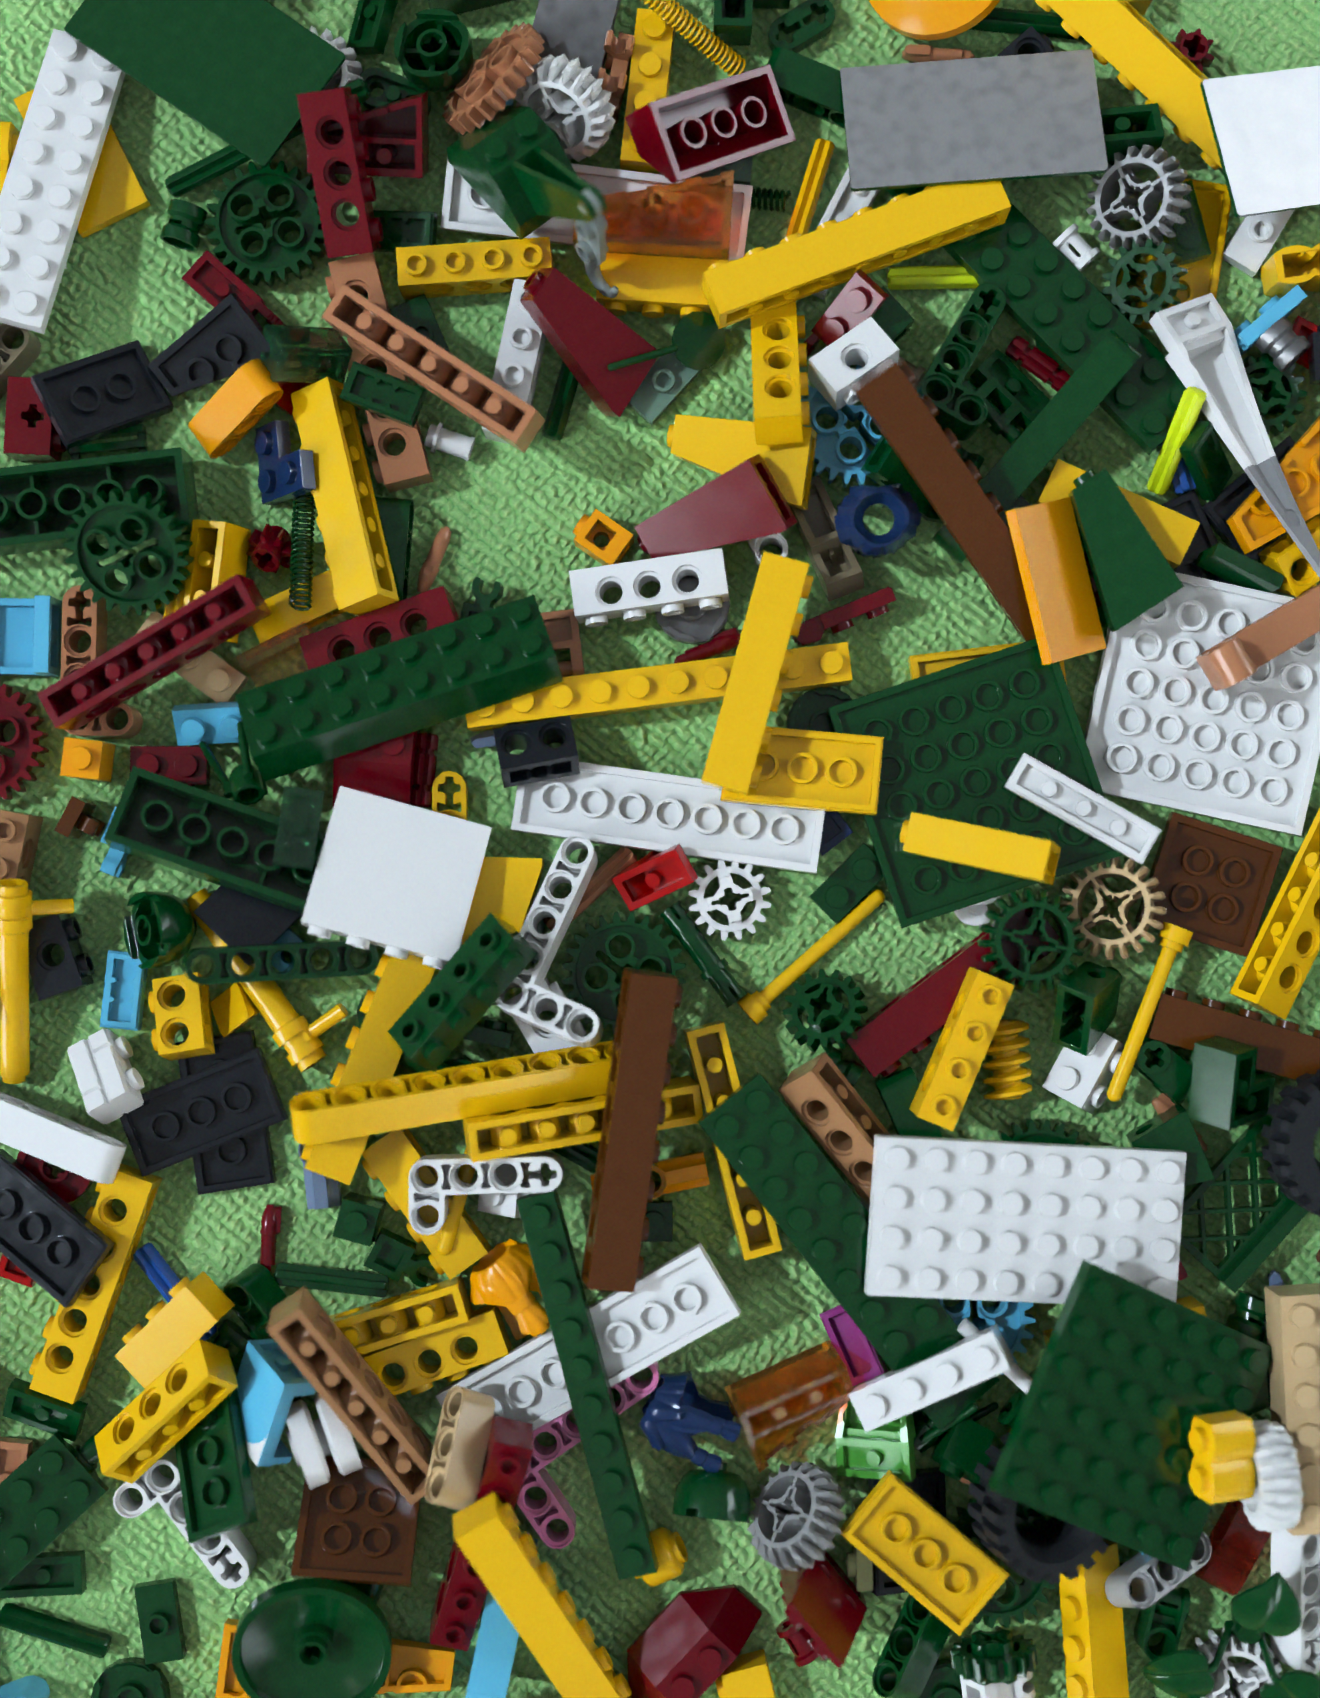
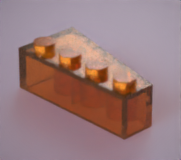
[573,170,734,260]

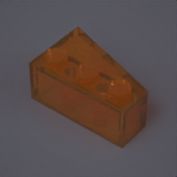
[724,1340,853,1473]

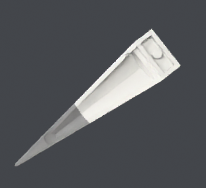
[1149,293,1320,578]

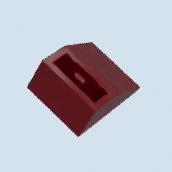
[779,1550,867,1669]

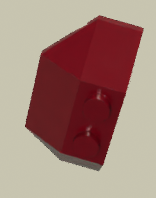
[627,1584,762,1698]

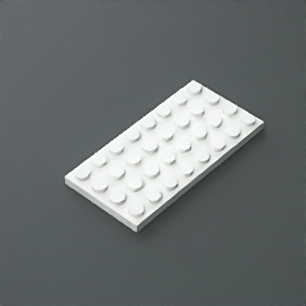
[864,1134,1187,1304]

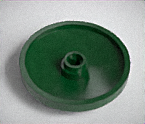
[232,1578,392,1698]

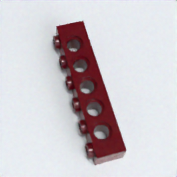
[37,574,271,731]
[430,1415,534,1652]

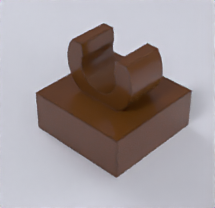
[54,796,106,839]

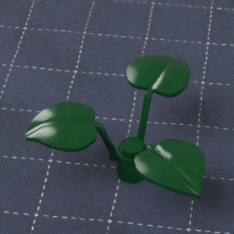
[1142,1572,1320,1698]

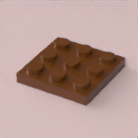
[1135,812,1283,957]
[291,1456,421,1587]

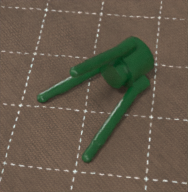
[199,721,268,805]
[912,1402,999,1453]

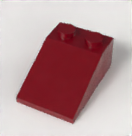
[333,730,420,808]

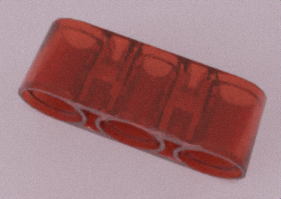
[1195,1500,1272,1596]

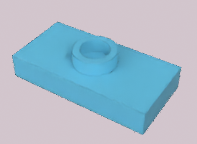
[100,950,148,1031]

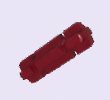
[1005,336,1071,392]
[411,732,439,808]

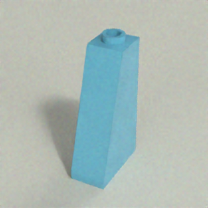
[465,1530,538,1698]

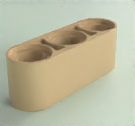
[424,1385,495,1511]

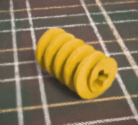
[982,1019,1033,1100]

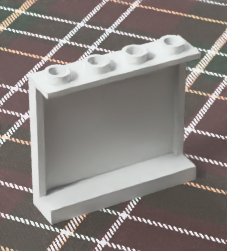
[301,786,492,970]

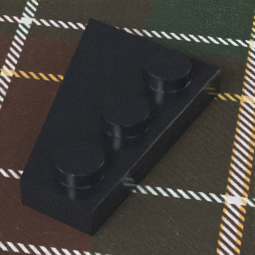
[148,293,284,396]

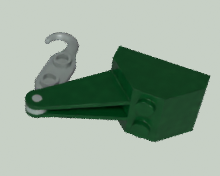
[447,105,618,298]

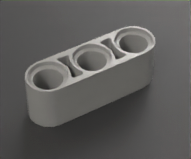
[1105,1532,1212,1609]

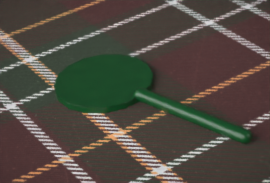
[607,311,726,371]

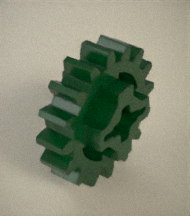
[1102,238,1188,325]
[1243,353,1307,436]
[782,969,868,1053]
[950,1629,1038,1685]

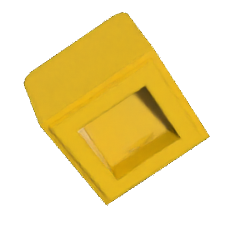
[210,983,259,1037]

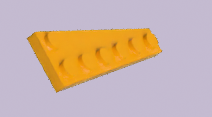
[215,1618,456,1698]

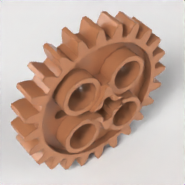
[442,22,545,135]

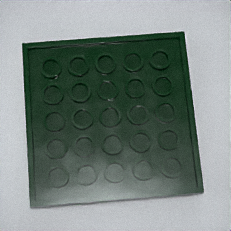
[827,638,1123,928]
[988,1260,1272,1571]

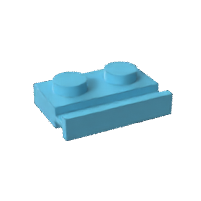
[1234,284,1307,356]

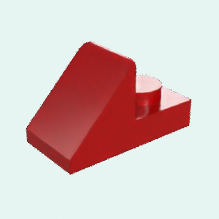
[612,844,698,912]

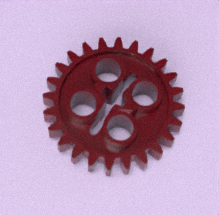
[0,684,49,800]

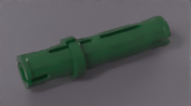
[660,901,747,1008]

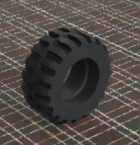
[1261,1069,1320,1216]

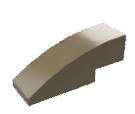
[789,475,864,602]

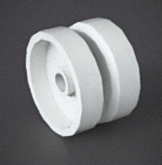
[286,1392,363,1490]

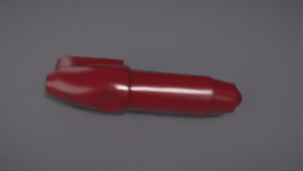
[674,628,741,663]
[260,1204,282,1272]

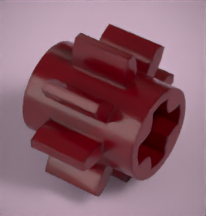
[1171,28,1215,72]
[246,524,292,573]

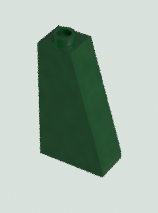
[1068,468,1184,632]

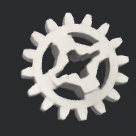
[688,860,771,941]

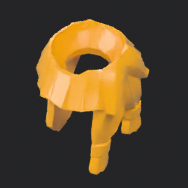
[470,1239,550,1341]

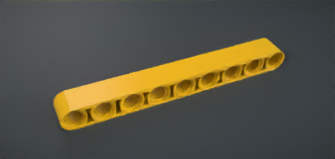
[289,1040,614,1145]

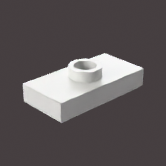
[1222,209,1295,277]

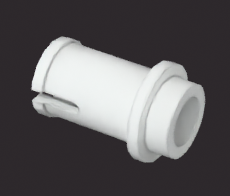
[424,423,475,461]

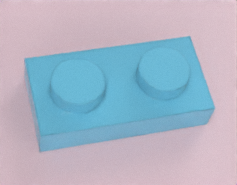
[172,701,242,746]

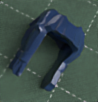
[834,483,922,558]
[638,1371,741,1473]

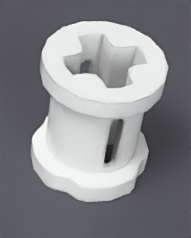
[1053,223,1101,272]

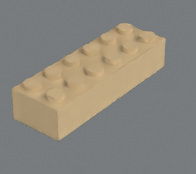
[1264,1283,1320,1536]

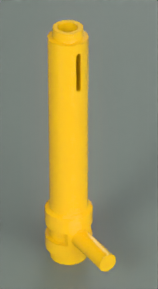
[0,878,74,1084]
[187,888,348,1073]

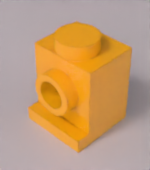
[573,509,634,566]

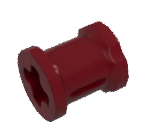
[776,1618,819,1667]

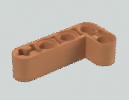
[1195,584,1320,691]
[61,585,143,739]

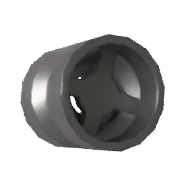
[1255,316,1311,373]

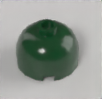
[394,8,473,93]
[123,891,197,969]
[672,1462,751,1523]

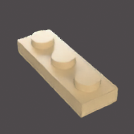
[135,611,249,703]

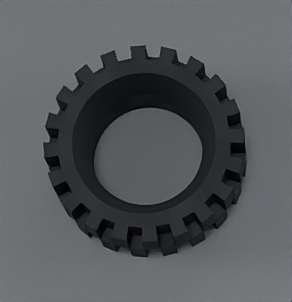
[968,1432,1109,1584]

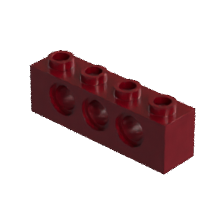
[296,86,384,258]
[298,585,459,670]

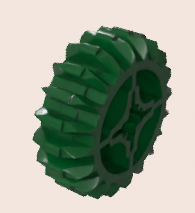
[978,887,1085,993]

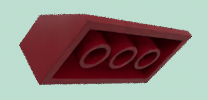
[625,64,796,183]

